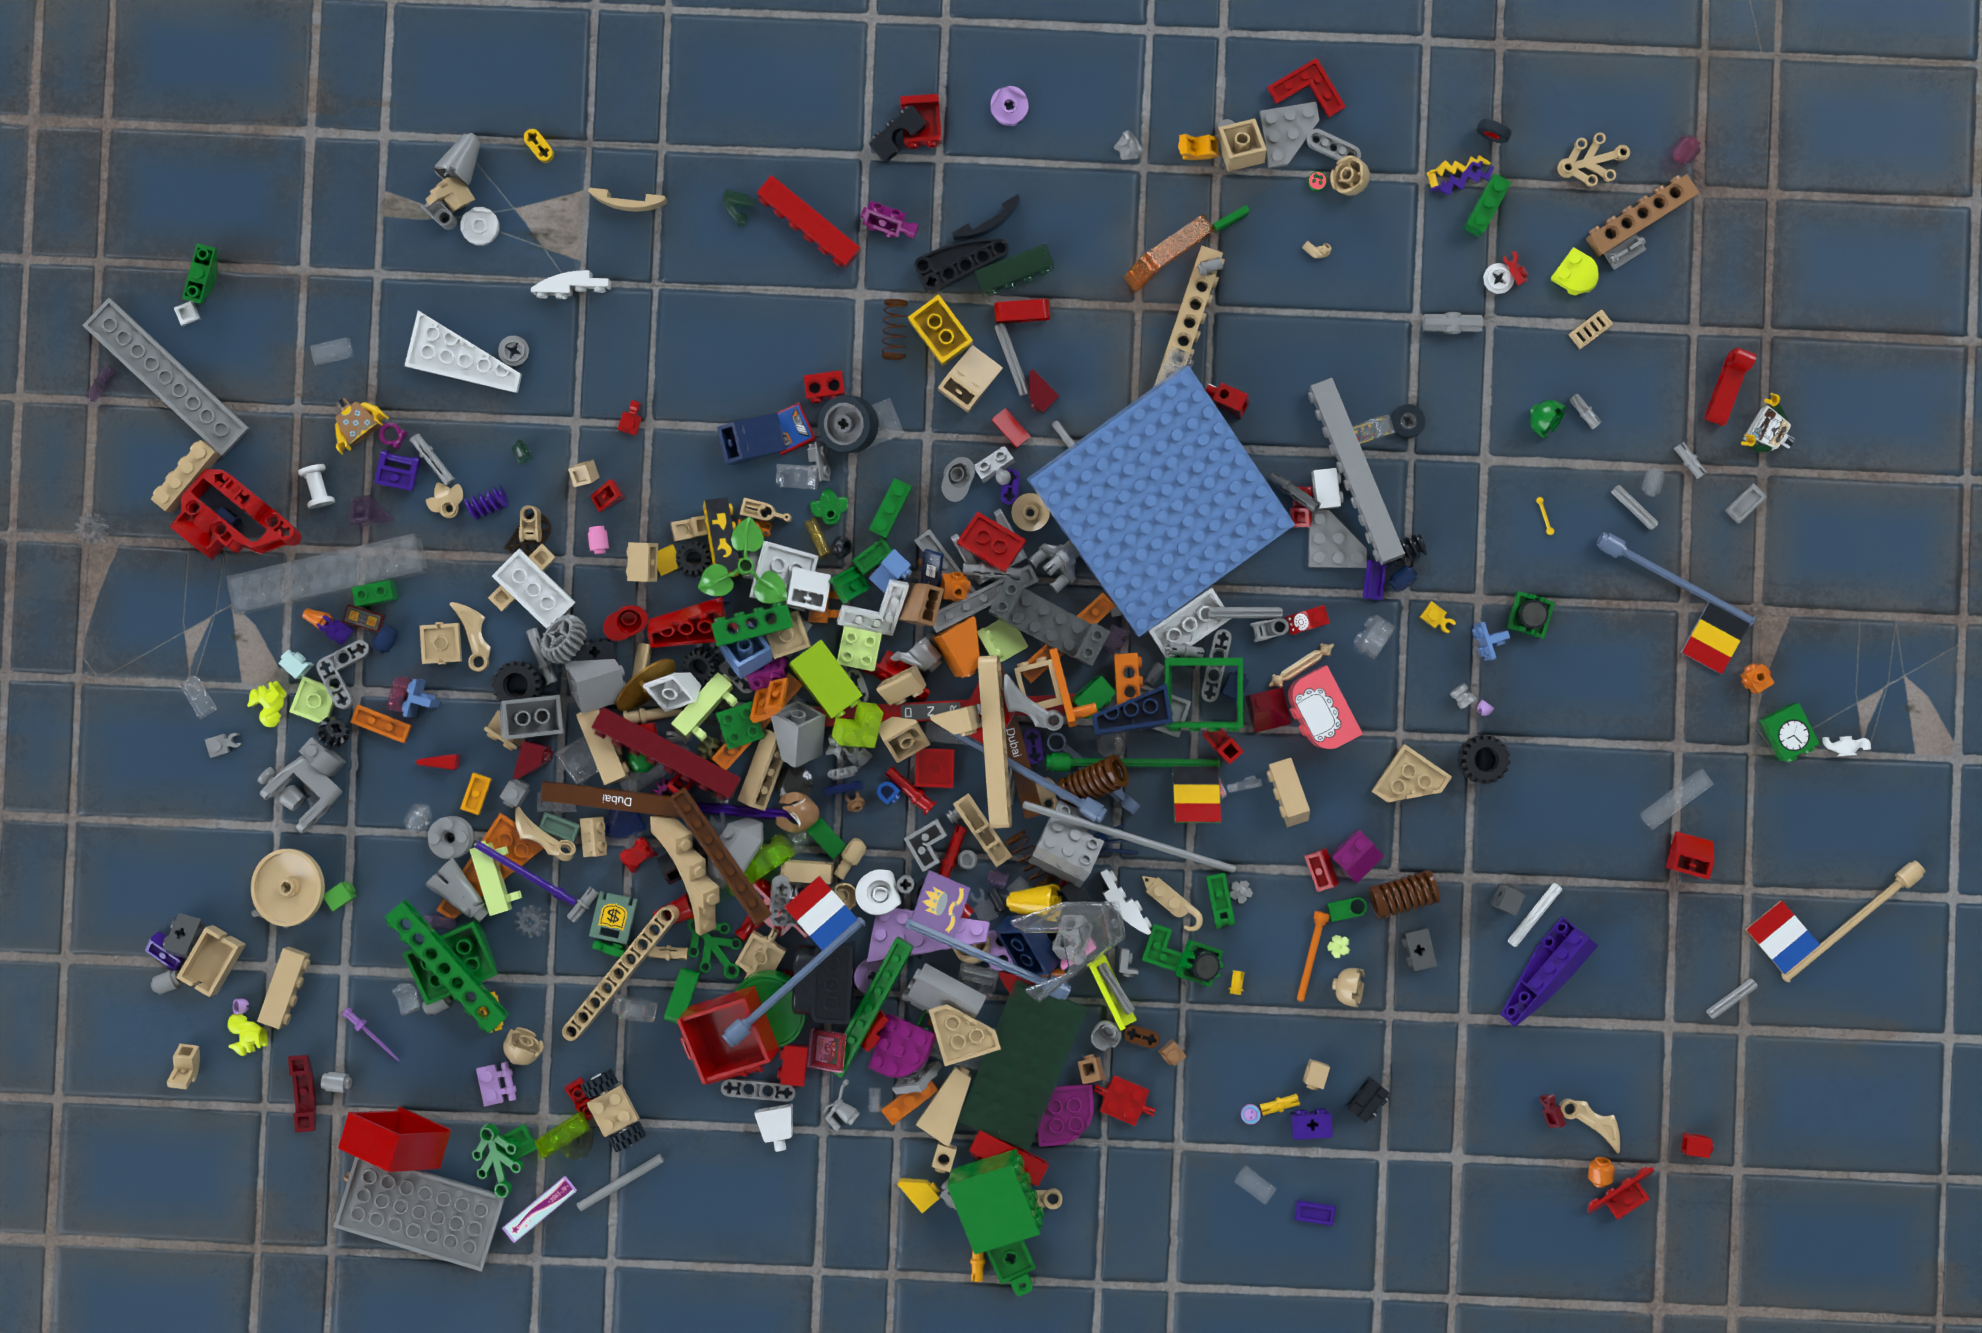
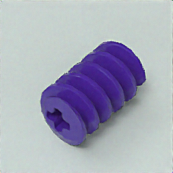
[464,484,509,520]

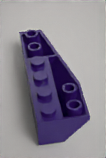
[1500,916,1598,1027]

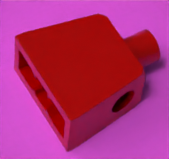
[1205,383,1250,419]

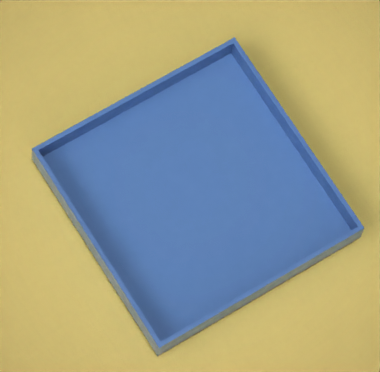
[1027,365,1295,637]

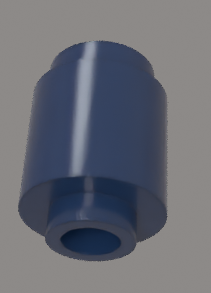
[1388,565,1417,593]
[372,624,399,654]

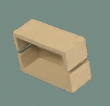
[176,925,246,997]

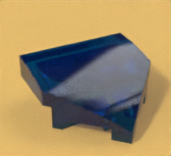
[605,809,646,839]

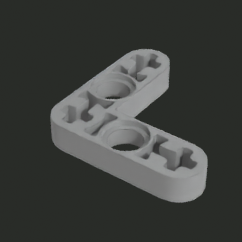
[316,640,371,710]
[770,875,799,926]

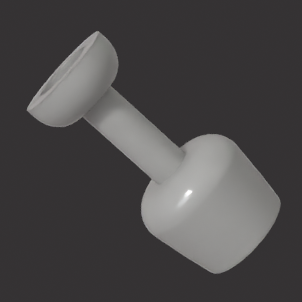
[257,767,306,811]

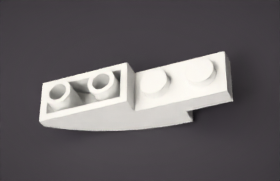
[531,270,611,299]
[1100,868,1152,935]

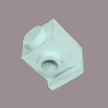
[279,650,314,679]

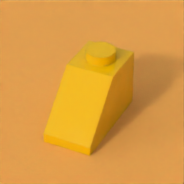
[897,1178,940,1213]

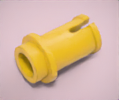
[1228,970,1245,995]

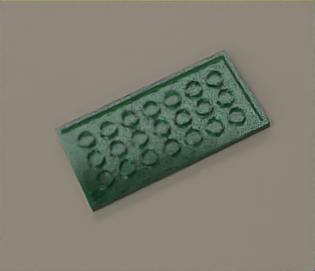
[957,979,1088,1151]

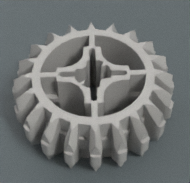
[539,614,587,664]

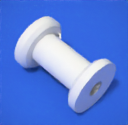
[298,464,335,509]

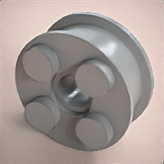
[428,816,474,859]

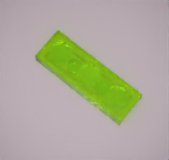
[534,1112,590,1158]

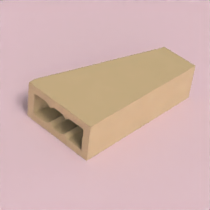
[916,1064,971,1147]

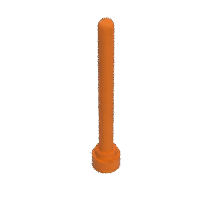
[1297,911,1330,1002]

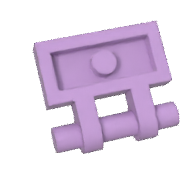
[476,1061,517,1106]

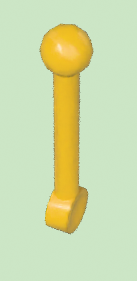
[1536,497,1554,535]

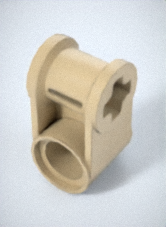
[519,505,542,542]

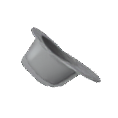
[941,457,975,502]

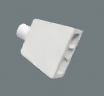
[754,1103,793,1152]

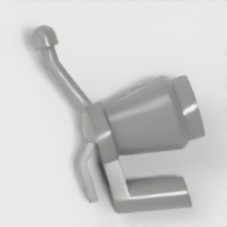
[822,1079,860,1132]

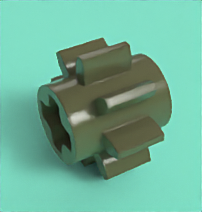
[697,736,721,761]

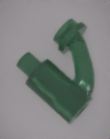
[723,189,755,227]

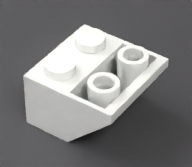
[785,567,831,613]

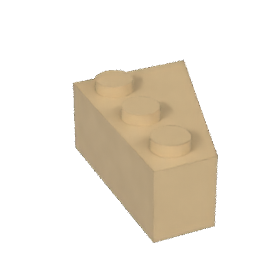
[1267,758,1310,827]

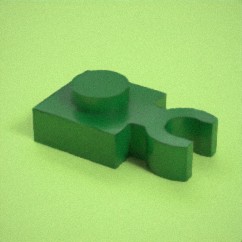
[592,940,627,958]

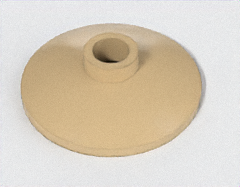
[1011,493,1050,532]

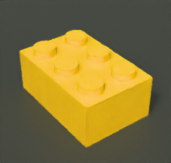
[908,294,973,367]

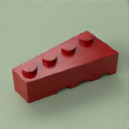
[647,596,728,648]

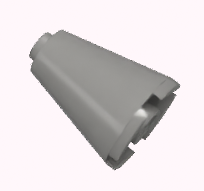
[434,133,481,187]

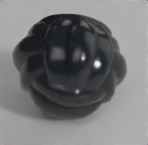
[831,536,852,557]

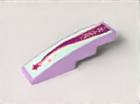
[502,1176,577,1243]

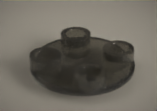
[775,766,814,803]

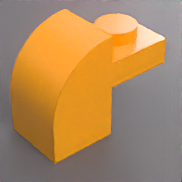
[1178,134,1219,160]

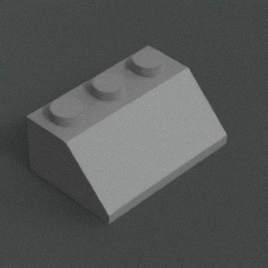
[500,695,563,740]

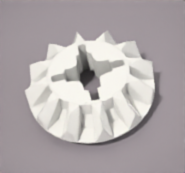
[1483,263,1514,294]

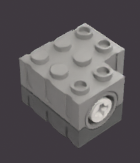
[1028,800,1104,888]

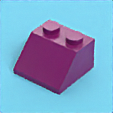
[1330,829,1384,883]

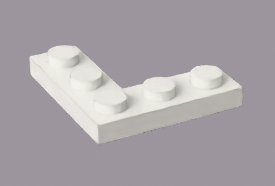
[837,579,909,636]

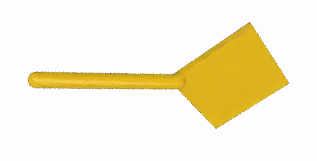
[657,544,678,576]

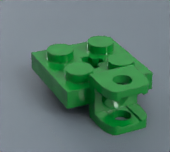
[986,1240,1036,1296]

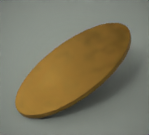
[616,659,676,711]

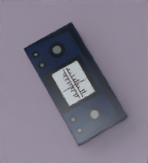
[920,549,944,588]

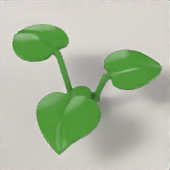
[698,517,787,604]

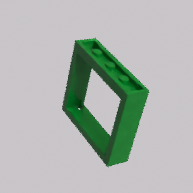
[1165,658,1243,732]

